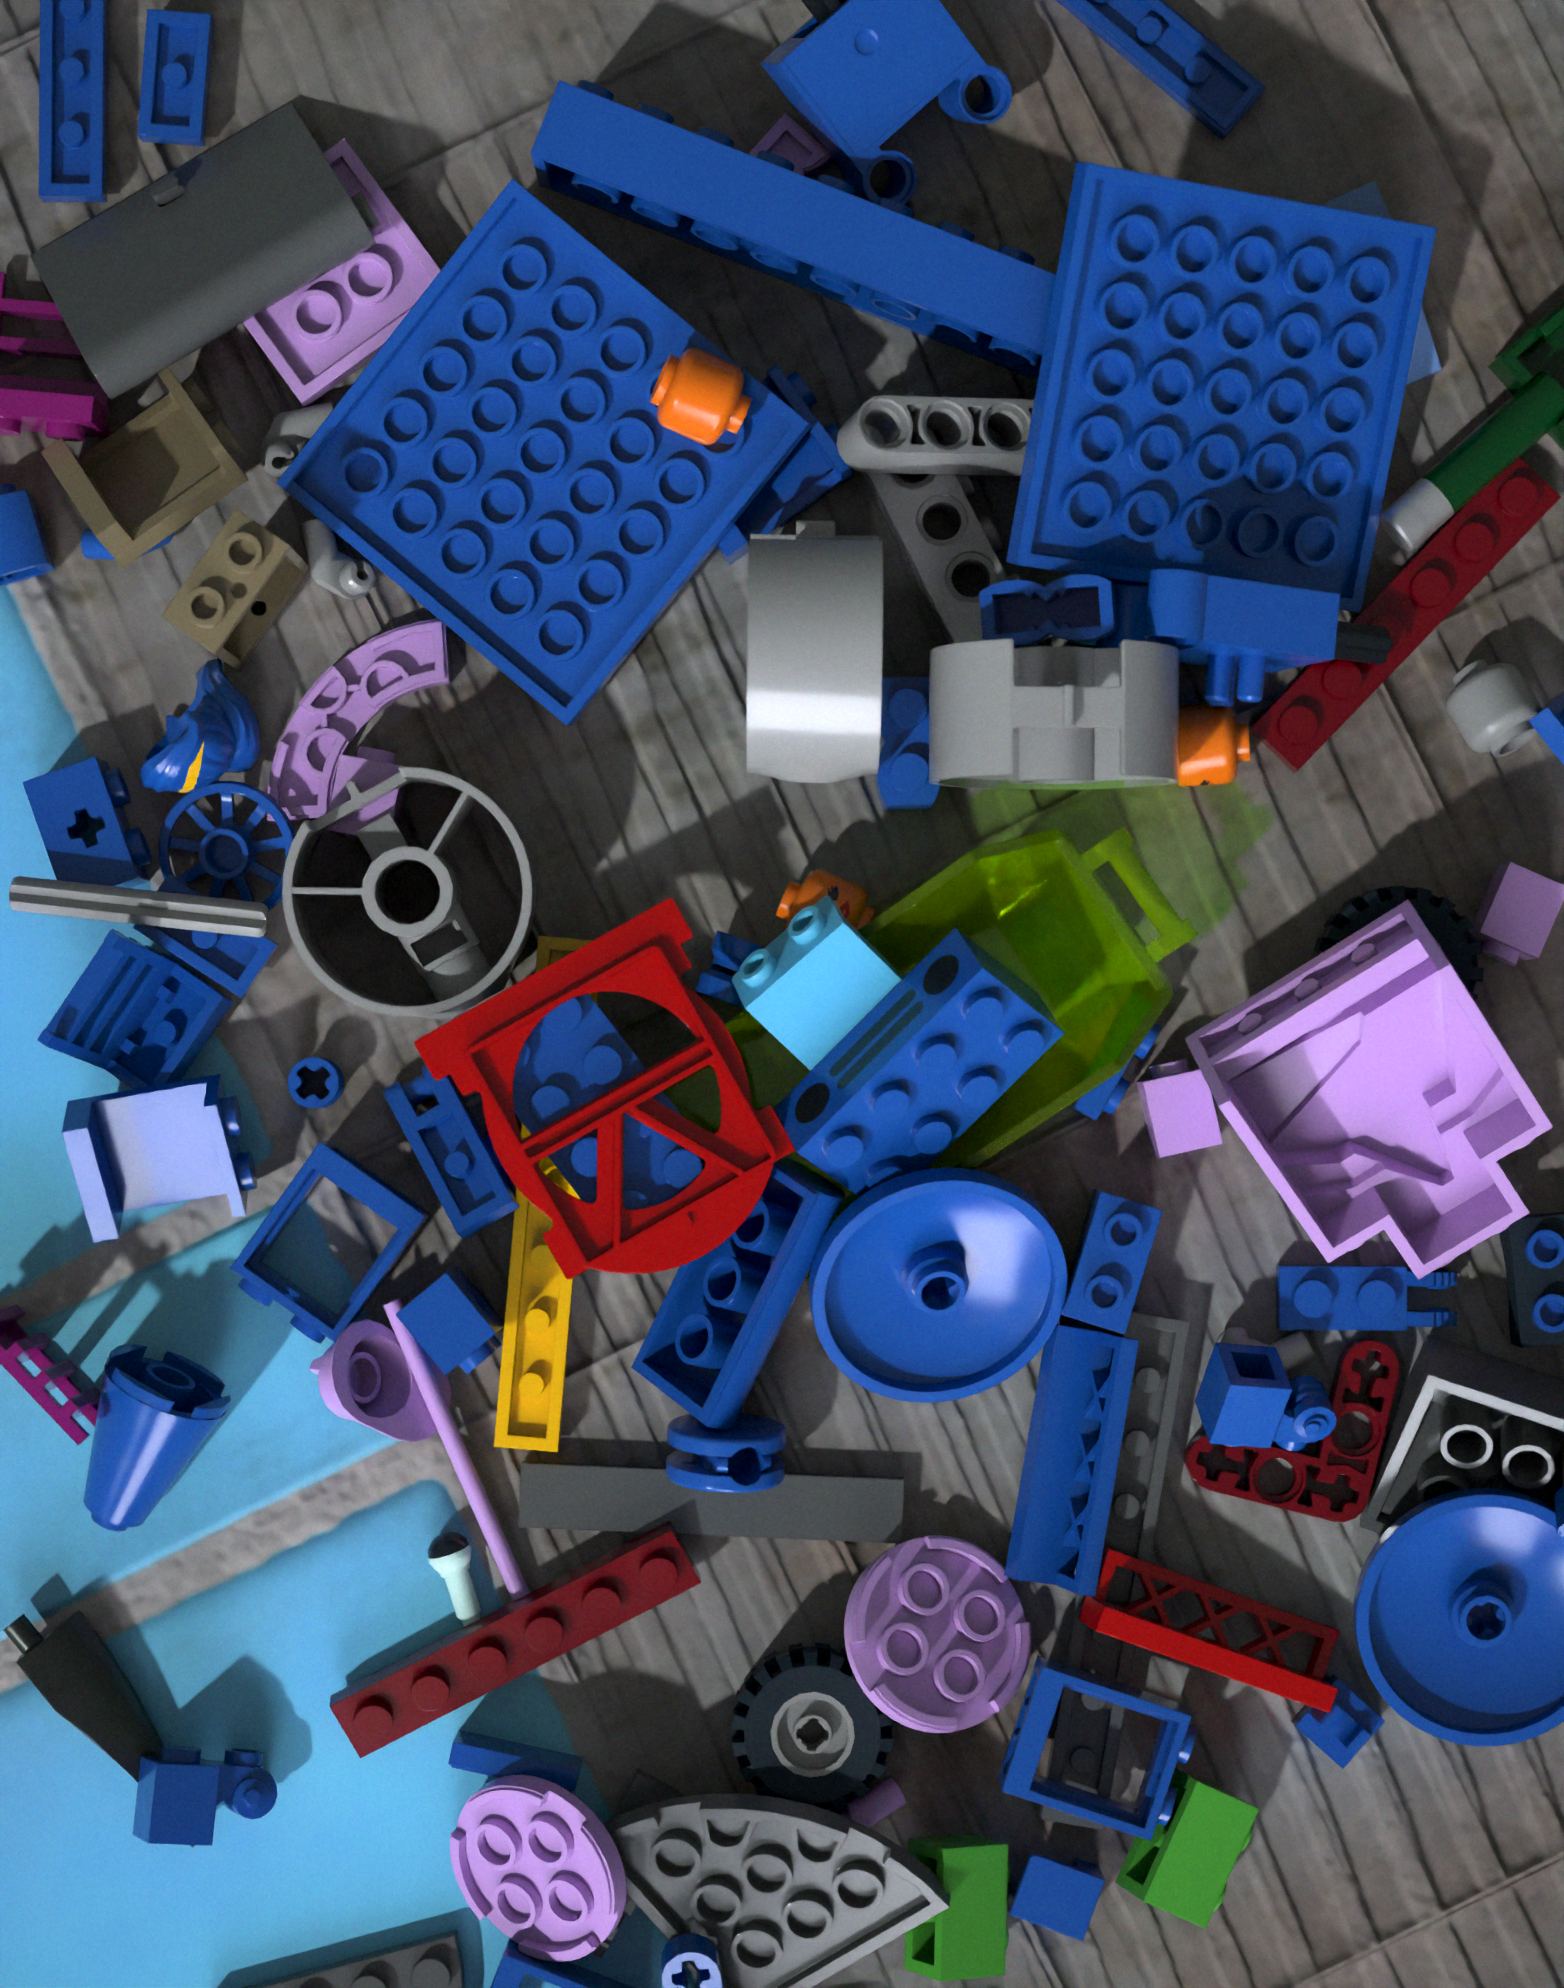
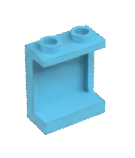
[732,895,909,1071]

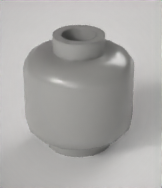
[1445,659,1542,758]

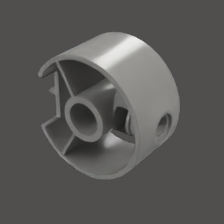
[747,520,883,783]
[929,639,1179,790]
[282,767,538,1021]

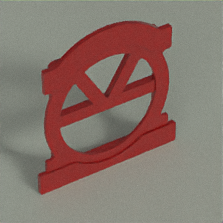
[414,898,795,1279]

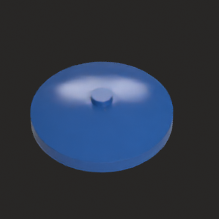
[808,1167,1068,1403]
[1353,1488,1564,1747]

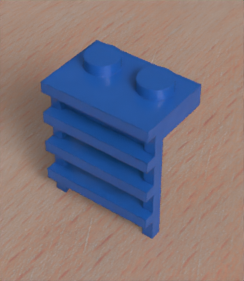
[37,929,234,1089]

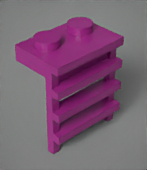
[0,272,112,442]
[0,1305,100,1445]

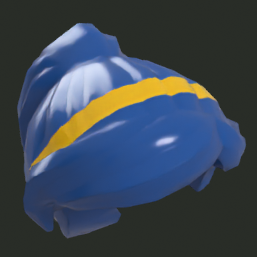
[139,658,261,793]

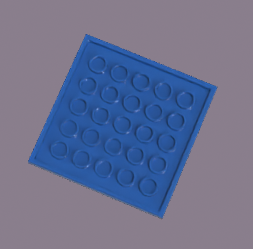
[1006,162,1437,613]
[276,178,813,726]

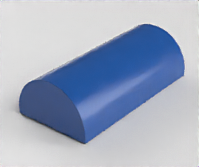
[631,1157,845,1429]

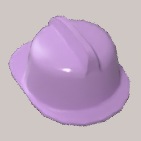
[309,1319,451,1443]

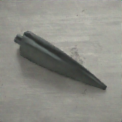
[3,1610,195,1848]

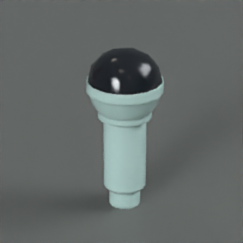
[428,1532,481,1627]

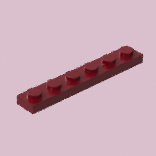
[1249,457,1561,773]
[329,1521,701,1758]

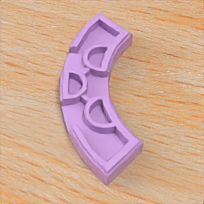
[267,619,451,823]

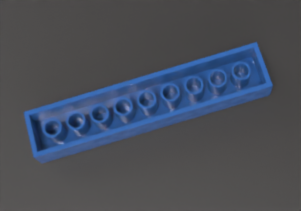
[531,80,1056,381]

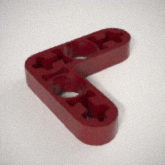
[1184,1338,1399,1522]

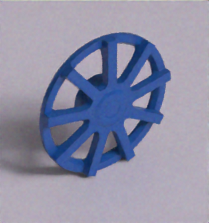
[158,781,296,912]

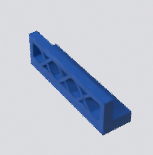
[1004,1324,1139,1597]

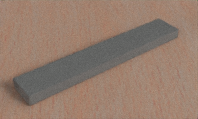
[518,1461,904,1544]

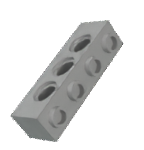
[860,392,1021,644]

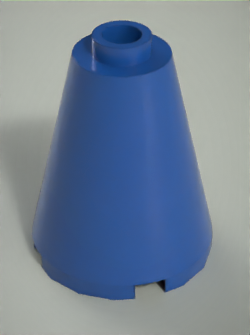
[83,1344,231,1532]

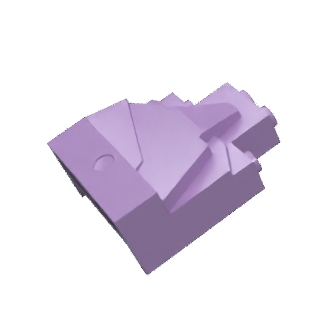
[1184,900,1553,1280]

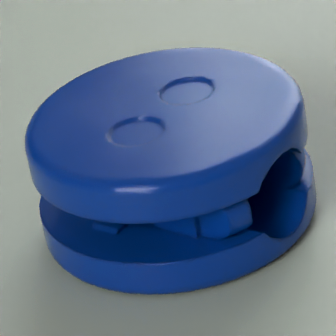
[666,1413,787,1493]

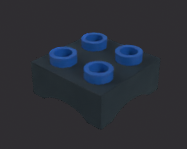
[1499,1212,1564,1348]

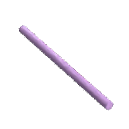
[382,1297,530,1601]

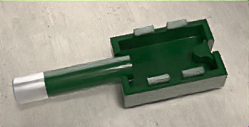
[1379,299,1564,551]

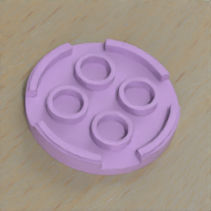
[844,1535,1032,1733]
[450,1775,627,1962]

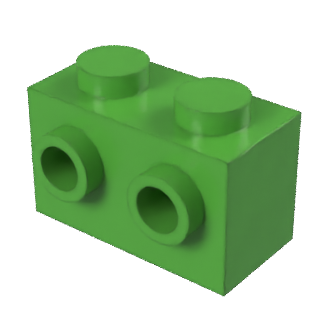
[1115,1767,1259,1929]
[904,1833,1011,1982]

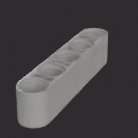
[836,395,1035,476]

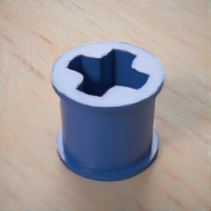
[287,1057,344,1108]

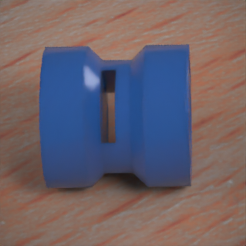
[695,930,765,1010]

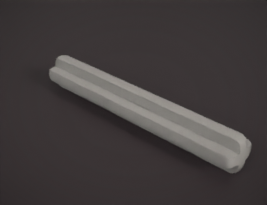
[9,876,268,938]

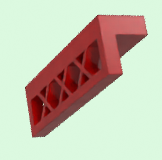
[1078,1546,1340,1713]

